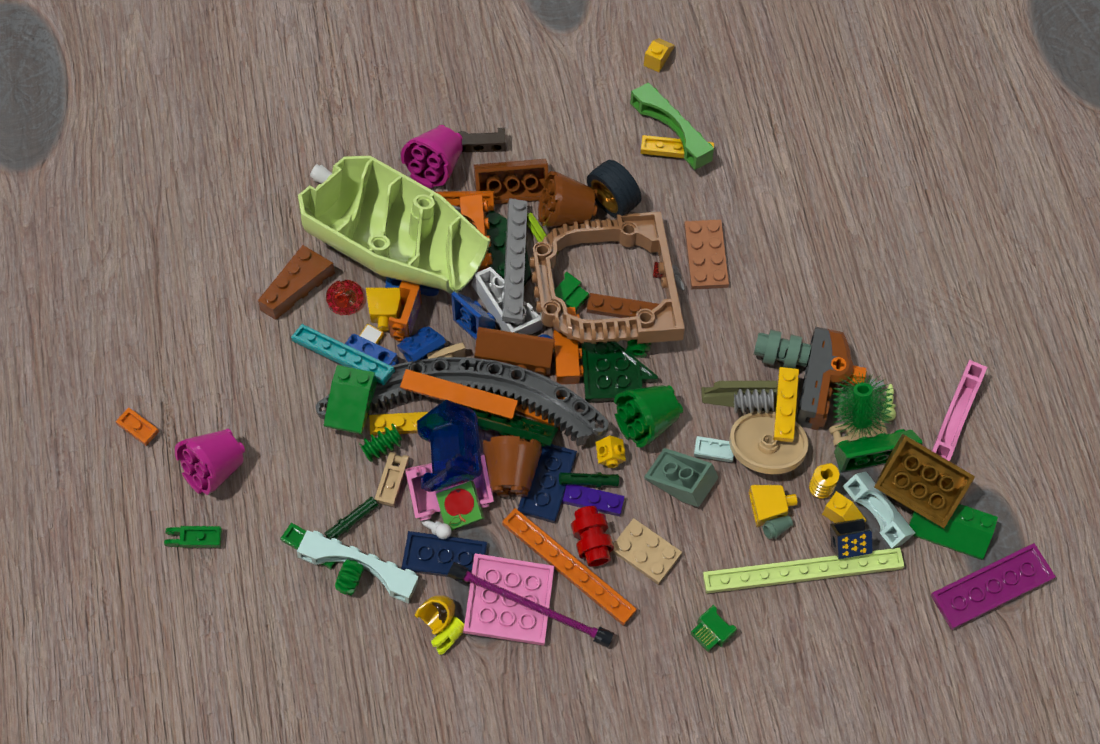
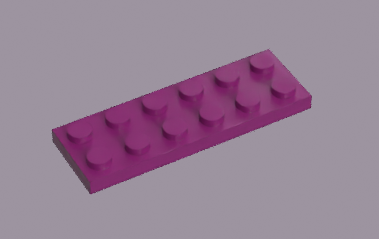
[930,543,1056,630]

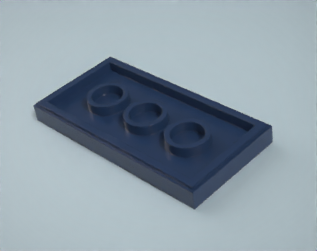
[517,444,577,524]
[401,531,487,577]

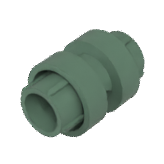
[753,329,811,369]

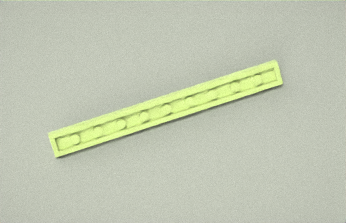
[703,548,904,594]

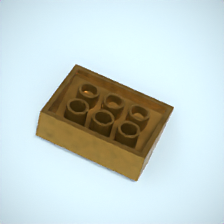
[874,434,975,528]

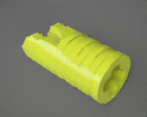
[431,616,464,655]

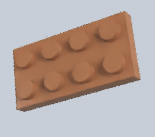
[684,219,729,290]

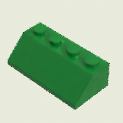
[834,429,923,473]
[909,504,998,560]

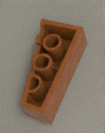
[258,245,335,320]

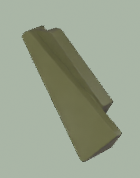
[701,380,777,412]

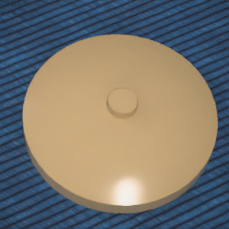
[729,411,808,474]

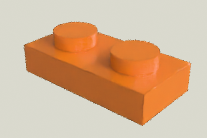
[115,407,159,446]

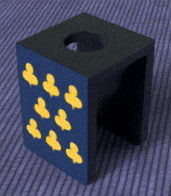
[830,519,873,559]

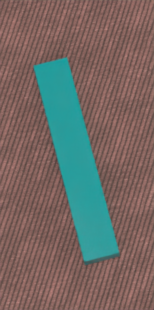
[291,324,395,385]

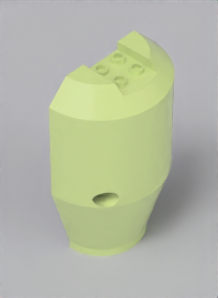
[298,156,490,294]

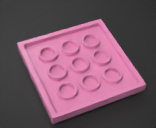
[463,553,554,646]

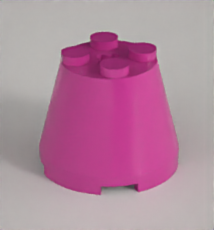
[401,125,463,188]
[175,428,245,495]

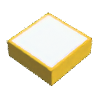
[359,324,384,344]

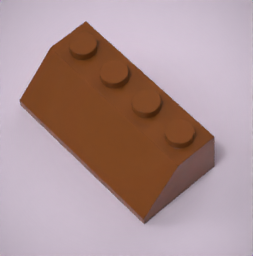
[474,159,548,204]
[474,327,554,376]

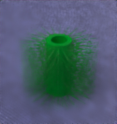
[833,371,893,441]

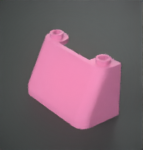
[405,453,494,521]

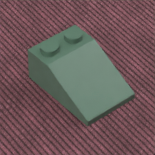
[644,448,719,507]

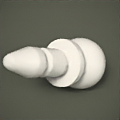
[421,519,451,539]

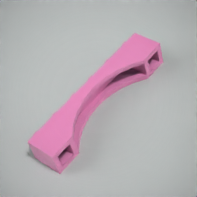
[931,360,987,461]

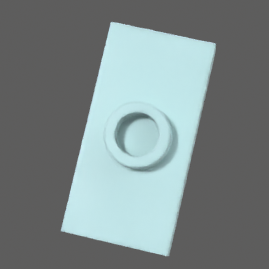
[694,436,734,462]

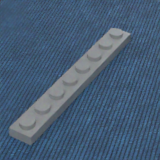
[502,198,527,324]

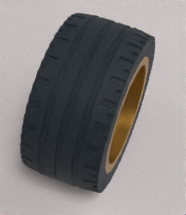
[587,160,642,218]

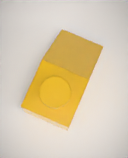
[644,38,675,72]
[822,491,866,523]

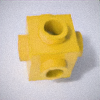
[596,435,626,468]

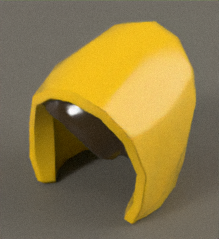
[414,595,455,635]

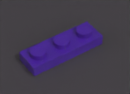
[562,485,625,517]

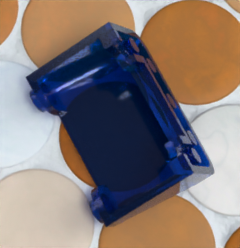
[417,400,482,492]

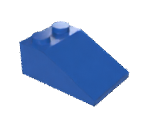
[451,291,496,340]

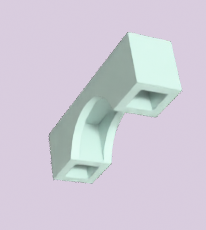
[843,472,915,548]

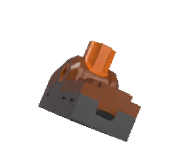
[796,326,866,430]

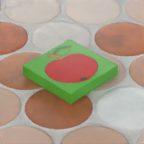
[436,481,484,531]

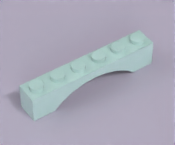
[297,530,419,604]

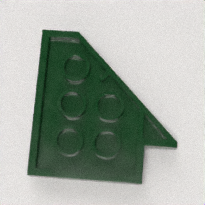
[486,211,532,286]
[581,341,658,402]

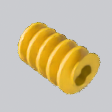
[809,463,840,499]

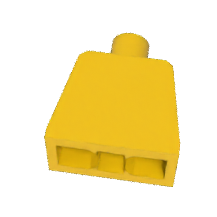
[366,288,402,332]
[748,485,797,527]

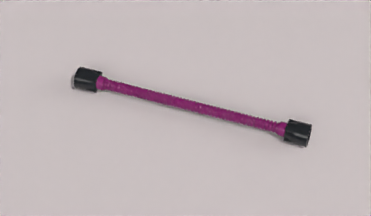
[447,562,614,648]

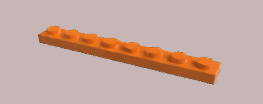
[502,508,637,626]

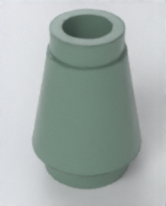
[762,515,793,539]

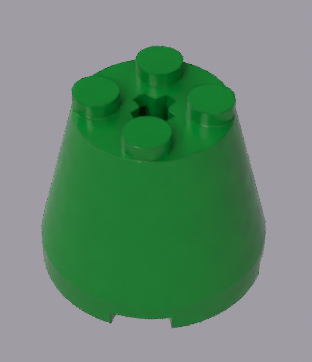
[614,385,683,448]

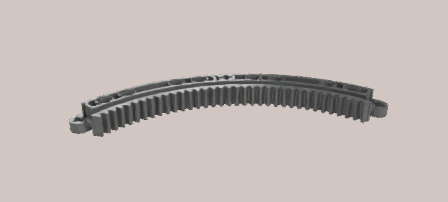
[316,357,609,446]

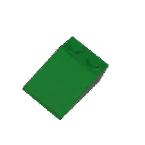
[324,365,377,434]

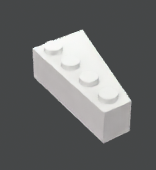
[472,267,543,335]

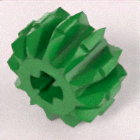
[335,559,363,596]

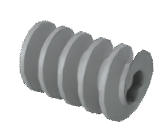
[734,389,774,413]

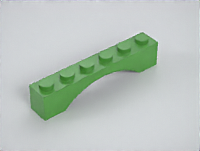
[630,82,714,170]

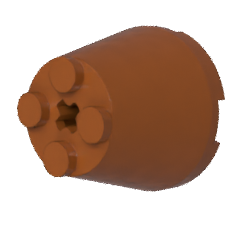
[538,171,597,227]
[482,436,542,497]

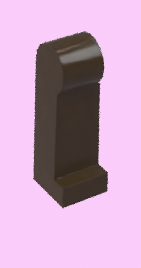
[458,127,506,152]

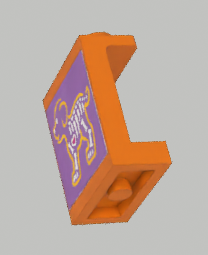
[388,281,422,341]

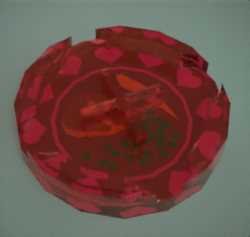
[326,280,364,315]

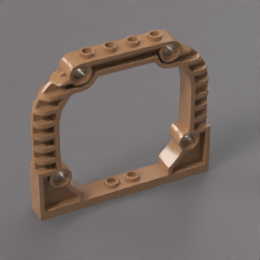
[529,212,685,344]

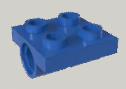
[397,326,446,362]

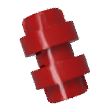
[571,506,614,567]

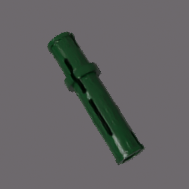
[559,472,619,488]
[324,497,379,540]

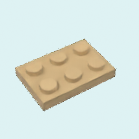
[612,518,682,585]

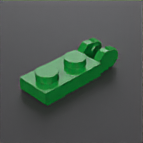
[164,526,222,548]

